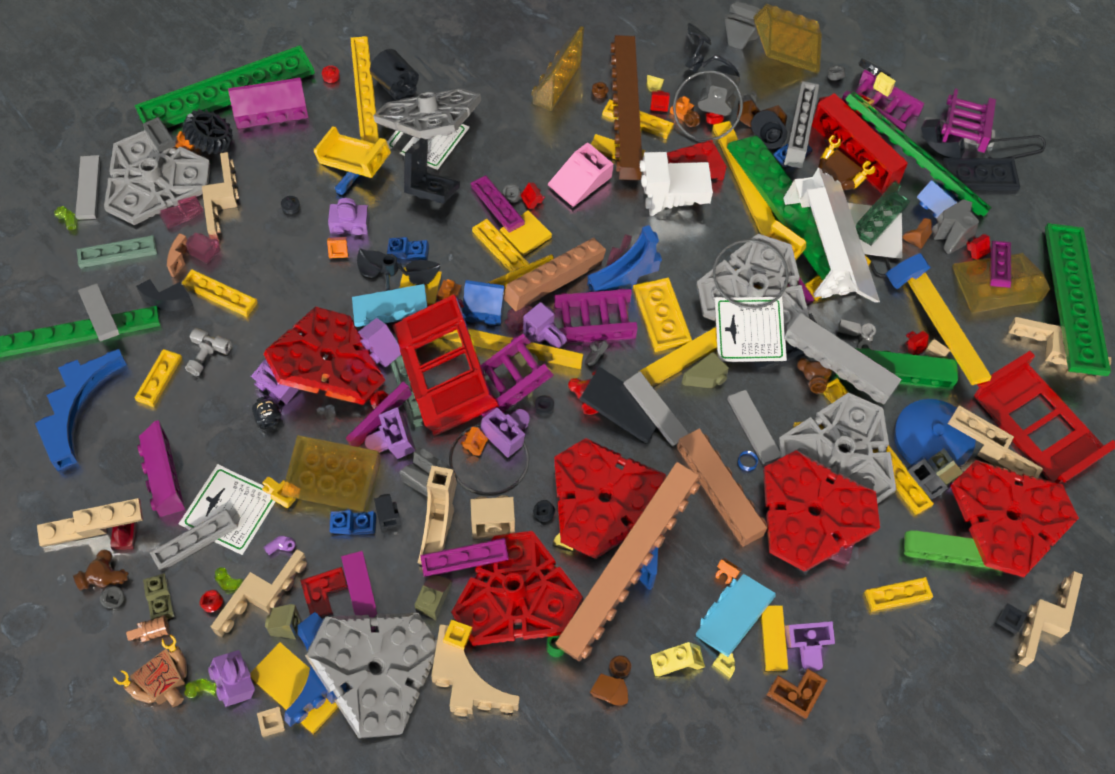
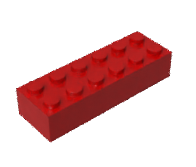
[811,93,908,195]

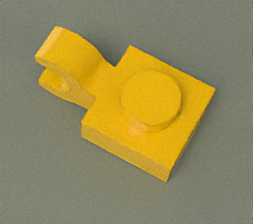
[262,477,301,508]

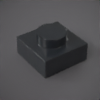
[996,603,1027,634]

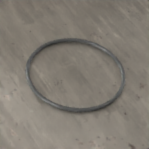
[673,70,743,141]
[713,239,789,309]
[449,423,529,495]

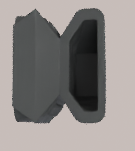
[724,1,764,49]
[698,73,740,116]
[931,199,979,254]
[399,447,454,497]

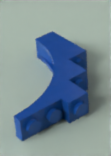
[35,349,127,471]

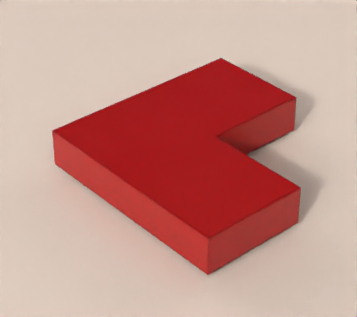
[300,567,348,619]

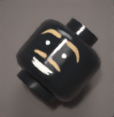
[252,396,281,428]

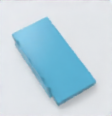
[352,284,428,327]
[696,574,776,657]

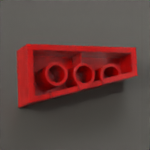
[667,139,727,180]

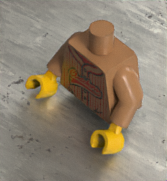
[113,634,187,707]

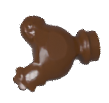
[797,358,832,394]
[73,549,129,591]

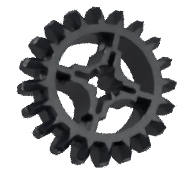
[182,109,233,154]

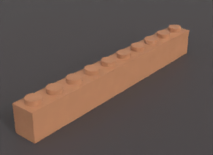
[555,462,700,662]

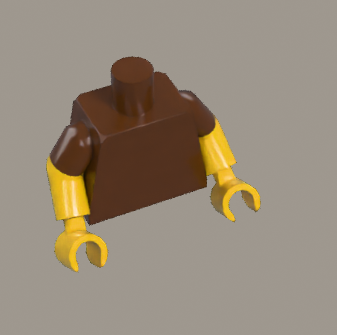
[818,135,875,190]

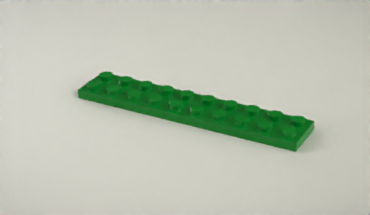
[134,45,315,128]
[727,135,831,280]
[1045,223,1111,376]

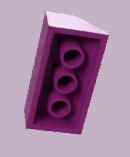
[228,78,308,129]
[137,420,185,517]

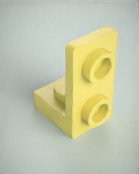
[651,642,705,677]

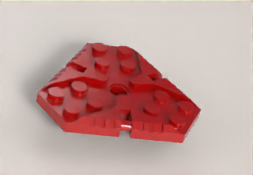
[264,306,385,405]
[554,438,666,559]
[763,450,880,572]
[950,460,1079,577]
[451,531,584,646]

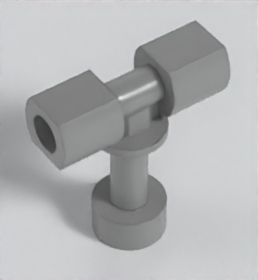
[185,328,232,376]

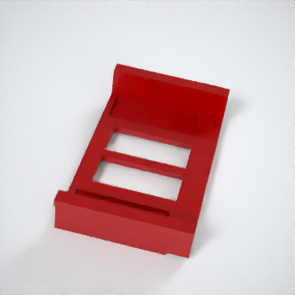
[393,294,499,436]
[974,351,1115,484]

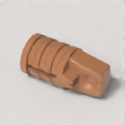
[126,615,170,642]

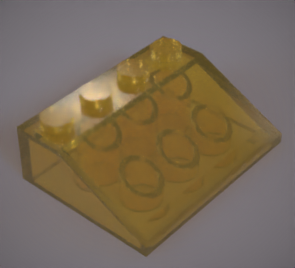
[754,4,822,73]
[531,26,584,111]
[952,253,1050,313]
[281,435,381,512]

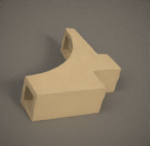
[418,466,457,565]
[431,625,519,716]

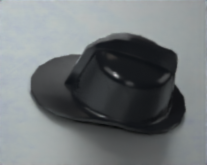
[751,110,788,149]

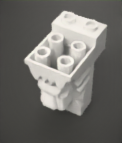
[640,152,713,216]

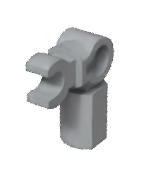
[837,319,876,349]

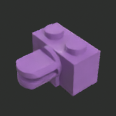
[328,198,369,235]
[523,302,567,348]
[358,318,401,367]
[251,359,299,405]
[365,407,416,459]
[480,408,530,458]
[784,621,835,672]
[208,650,255,707]

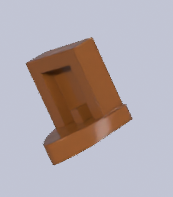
[902,218,932,249]
[590,674,628,705]

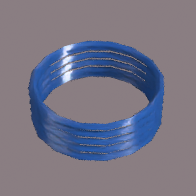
[738,451,758,471]

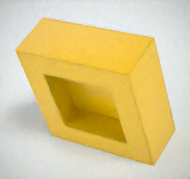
[443,620,472,650]

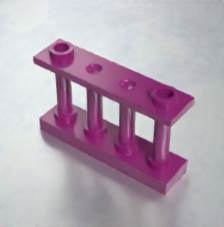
[842,70,925,133]
[941,88,996,153]
[554,289,638,344]
[481,334,554,418]

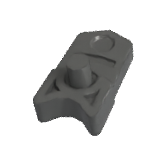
[585,340,609,366]

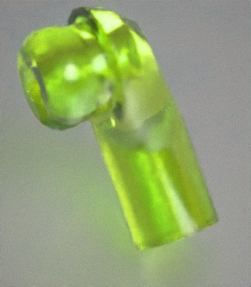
[54,206,76,230]
[214,567,244,590]
[184,679,217,698]

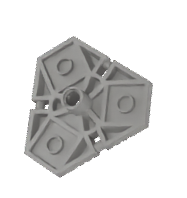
[373,88,481,139]
[104,130,210,225]
[696,234,810,341]
[778,393,896,504]
[305,613,437,738]

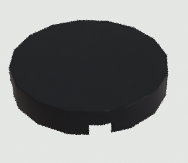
[858,58,891,77]

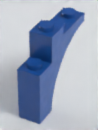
[587,225,662,292]
[285,612,350,727]

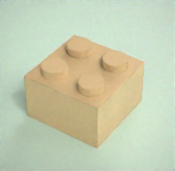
[471,495,515,539]

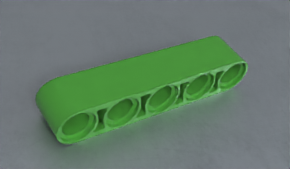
[904,531,993,569]

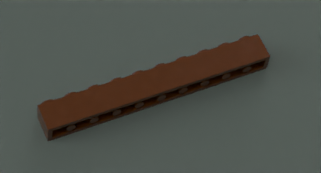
[610,35,642,180]

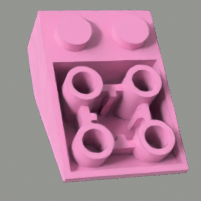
[548,142,613,207]

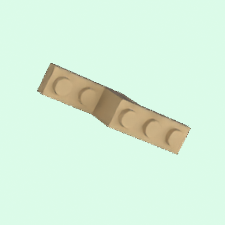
[202,152,239,242]
[1009,317,1111,365]
[948,406,1043,478]
[37,498,143,547]
[211,549,307,637]
[1017,571,1083,667]

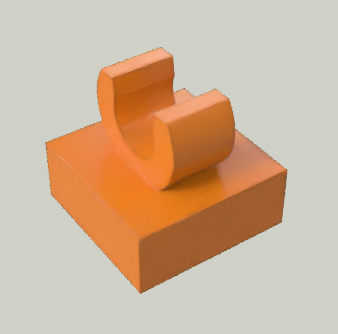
[670,96,695,121]
[175,131,195,152]
[327,237,348,258]
[437,279,462,300]
[460,427,488,456]
[716,558,742,584]

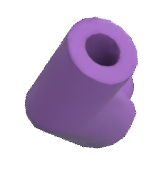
[263,536,296,555]

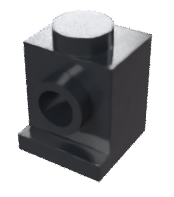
[374,494,401,529]

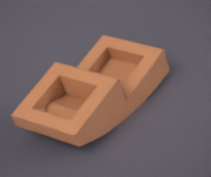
[167,233,190,278]

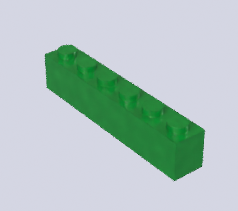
[835,348,958,390]

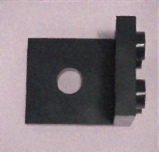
[404,138,460,203]

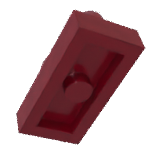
[110,522,137,550]

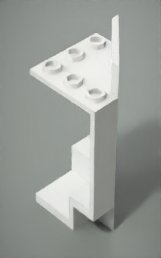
[783,167,880,303]

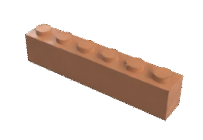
[504,238,606,311]
[677,428,767,547]

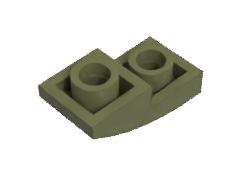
[143,573,175,620]

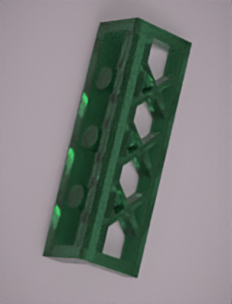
[856,182,910,246]

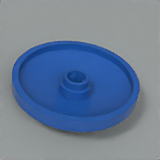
[893,399,976,468]

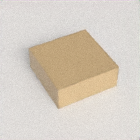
[925,339,950,358]
[257,707,285,737]

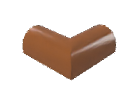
[767,669,827,719]

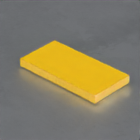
[632,277,692,352]
[250,642,338,735]

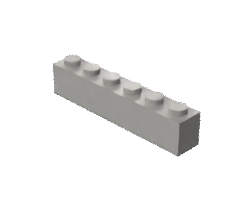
[784,81,819,168]
[784,314,902,405]

